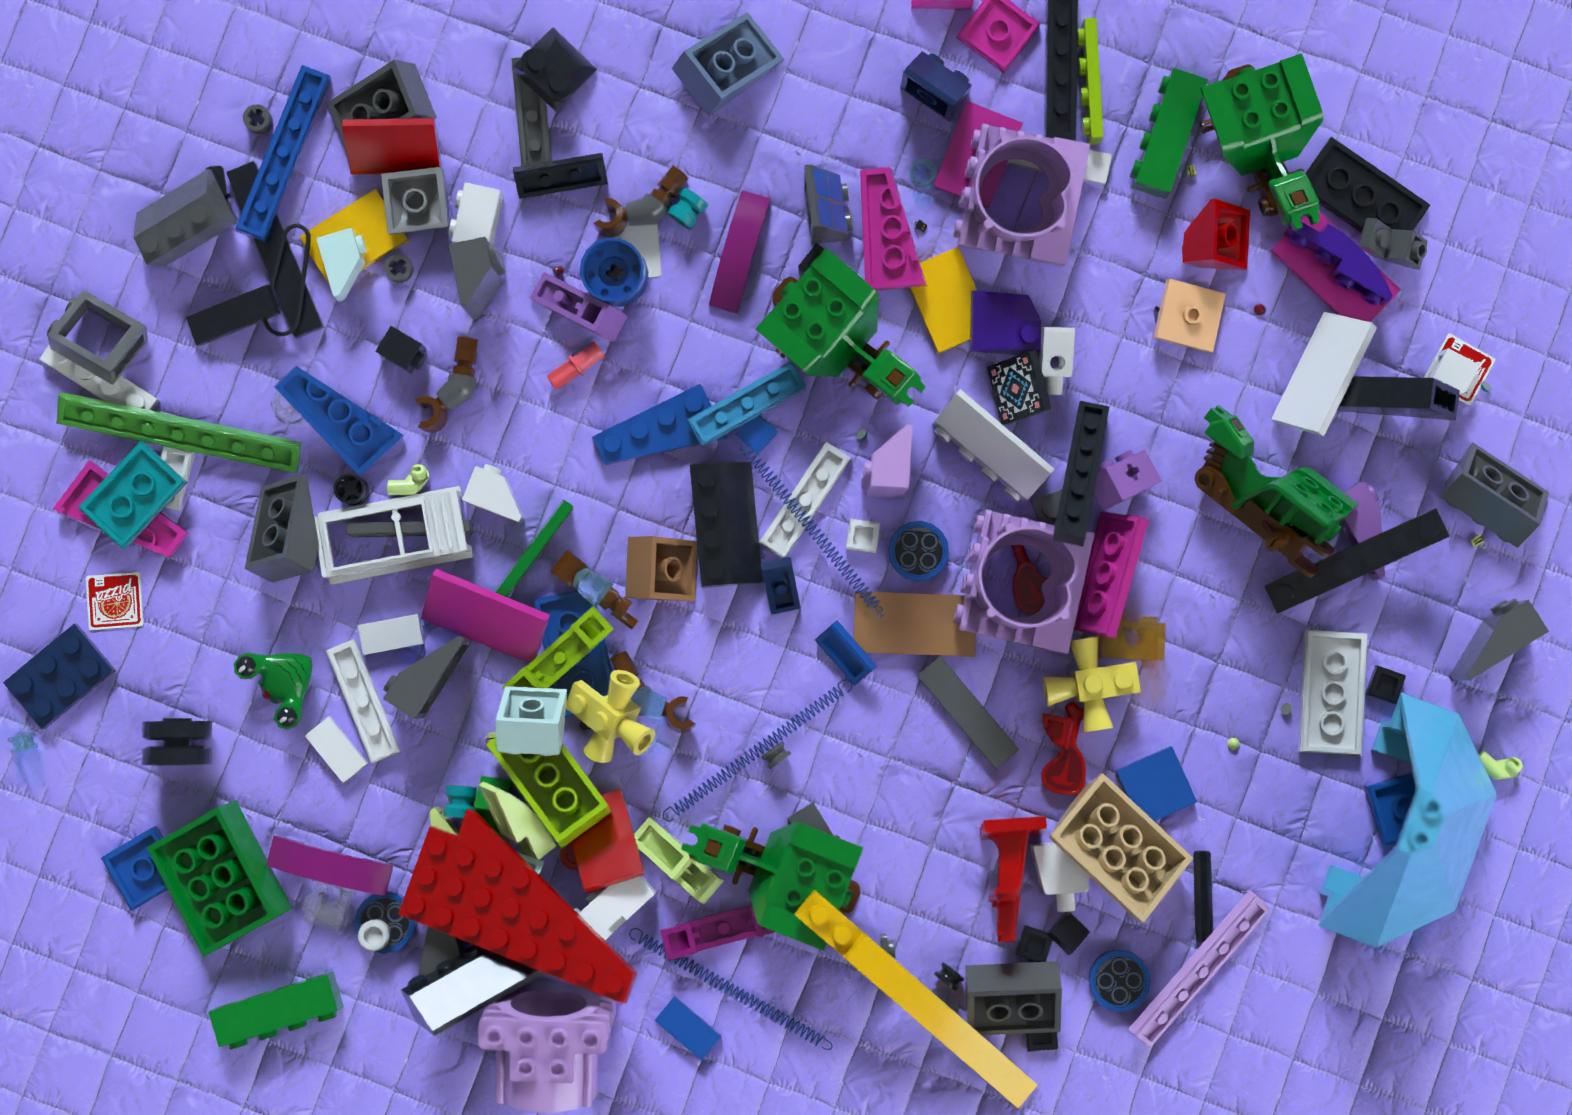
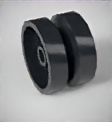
[142,718,212,765]

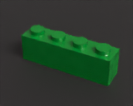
[1129,68,1208,199]
[208,971,344,1050]

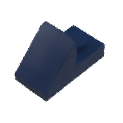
[760,557,801,615]

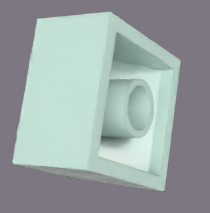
[495,686,567,756]

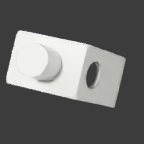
[1037,327,1075,395]
[1030,842,1090,912]

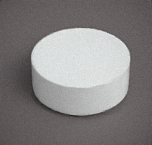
[358,919,391,951]

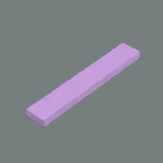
[1128,890,1271,1048]

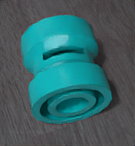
[667,188,709,230]
[444,785,477,818]

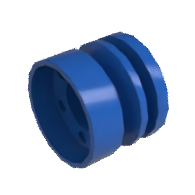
[580,238,649,307]

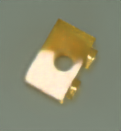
[1098,615,1166,661]

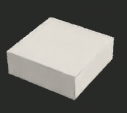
[846,519,880,554]

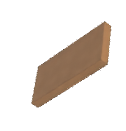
[853,591,976,657]

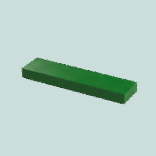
[494,499,574,597]

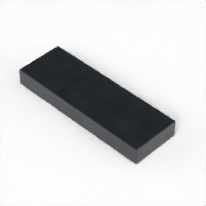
[513,153,608,199]
[186,285,280,346]

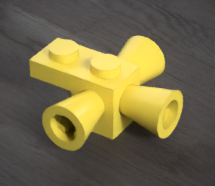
[1042,636,1141,732]
[566,670,655,763]

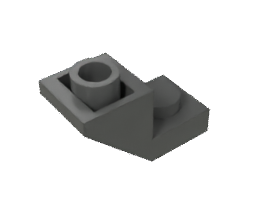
[1359,218,1428,270]

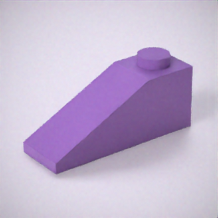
[530,272,628,343]
[1339,481,1385,581]

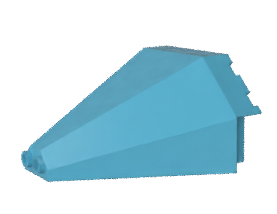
[1318,693,1497,948]

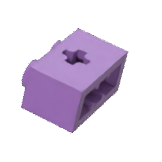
[1094,449,1162,511]

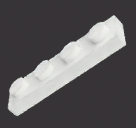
[40,345,160,411]

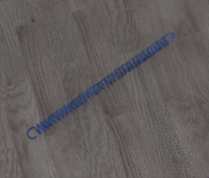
[736,436,884,617]
[663,679,853,822]
[629,928,833,1050]

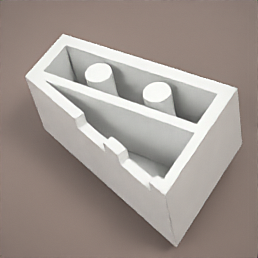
[574,876,657,940]

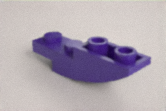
[1283,221,1393,306]

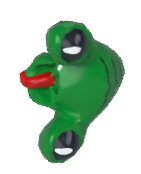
[233,652,312,730]

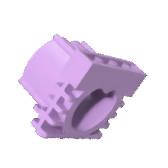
[953,123,1091,267]
[953,509,1095,654]
[478,980,616,1113]

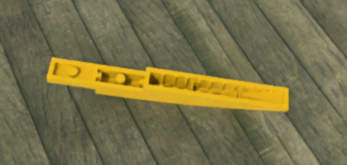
[794,890,1038,1109]

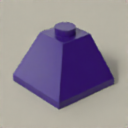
[970,290,1041,355]

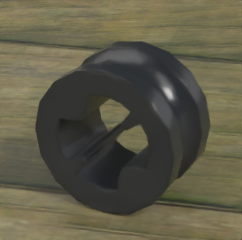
[934,962,965,991]

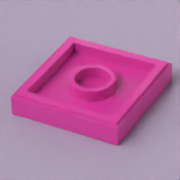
[956,0,1041,74]

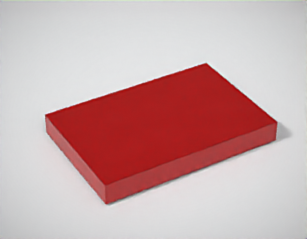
[342,118,442,175]
[572,789,645,893]

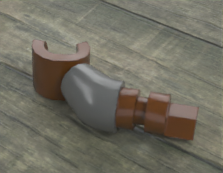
[593,165,688,238]
[415,336,478,433]

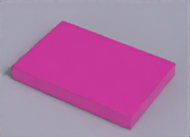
[933,101,1023,209]

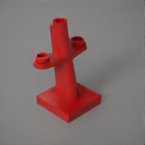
[979,816,1047,943]

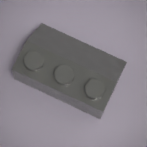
[133,169,237,266]
[449,237,506,320]
[1441,442,1549,548]
[965,961,1062,1035]

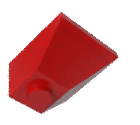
[1182,199,1250,270]

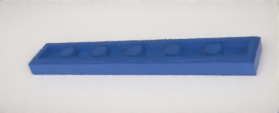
[235,65,331,242]

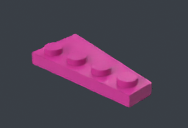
[860,167,927,291]
[52,461,189,558]

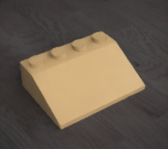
[1048,773,1193,924]

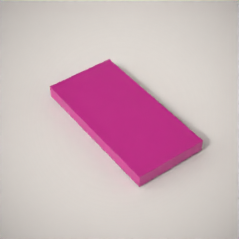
[1270,212,1401,322]
[1074,511,1149,639]
[421,569,550,663]

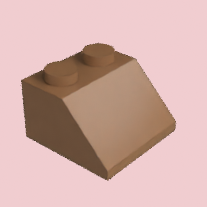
[625,536,697,602]

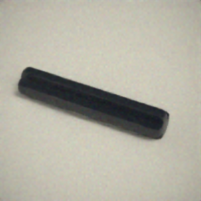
[1193,850,1213,942]

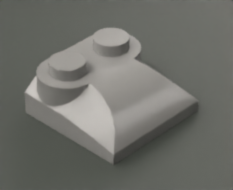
[381,167,449,235]

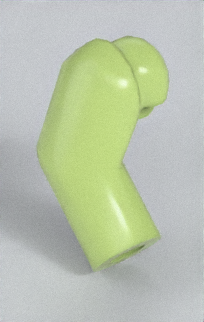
[387,464,429,495]
[1478,750,1523,780]

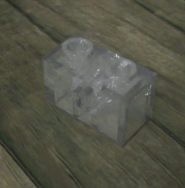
[302,880,357,932]

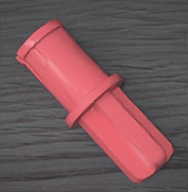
[547,341,605,389]

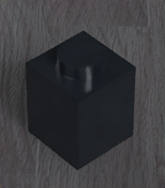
[375,326,427,374]

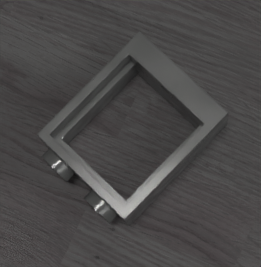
[47,290,148,385]

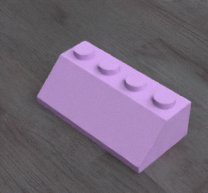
[861,424,913,499]

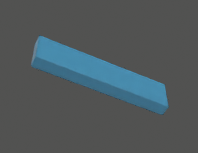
[687,361,807,448]

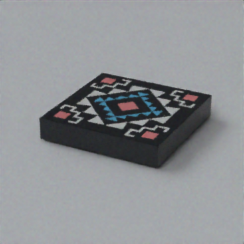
[987,350,1052,425]

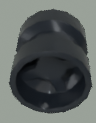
[334,473,369,506]

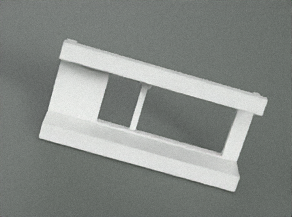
[314,486,474,585]

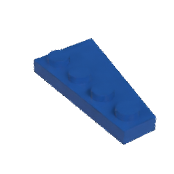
[273,366,404,477]
[592,384,728,465]

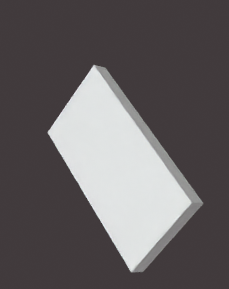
[1271,312,1377,437]
[1298,630,1367,756]

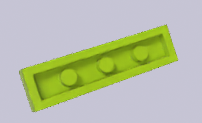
[1077,18,1104,145]

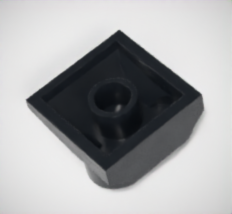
[512,27,597,112]

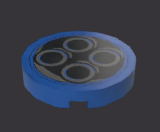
[888,521,949,582]
[354,891,417,954]
[1089,950,1151,1012]

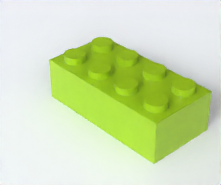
[486,737,612,848]

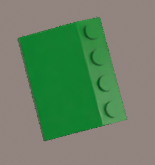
[147,800,293,957]

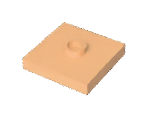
[1153,278,1226,353]

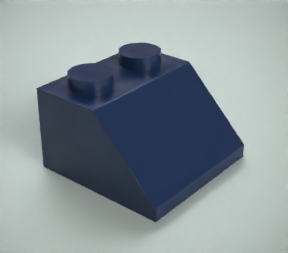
[900,51,972,122]

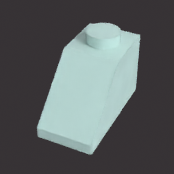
[316,228,367,301]

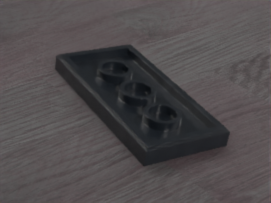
[1305,136,1431,233]

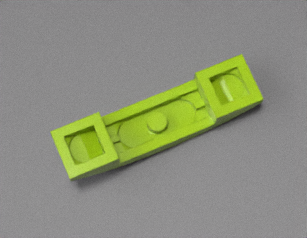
[502,606,614,690]

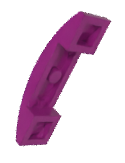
[709,190,771,314]
[266,835,394,896]
[660,905,775,960]

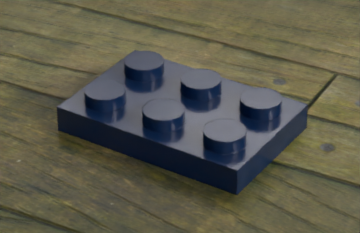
[3,623,116,729]

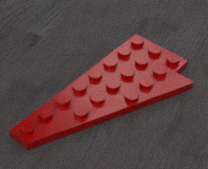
[398,809,637,1004]

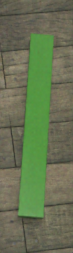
[56,392,302,473]

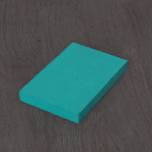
[78,440,188,550]

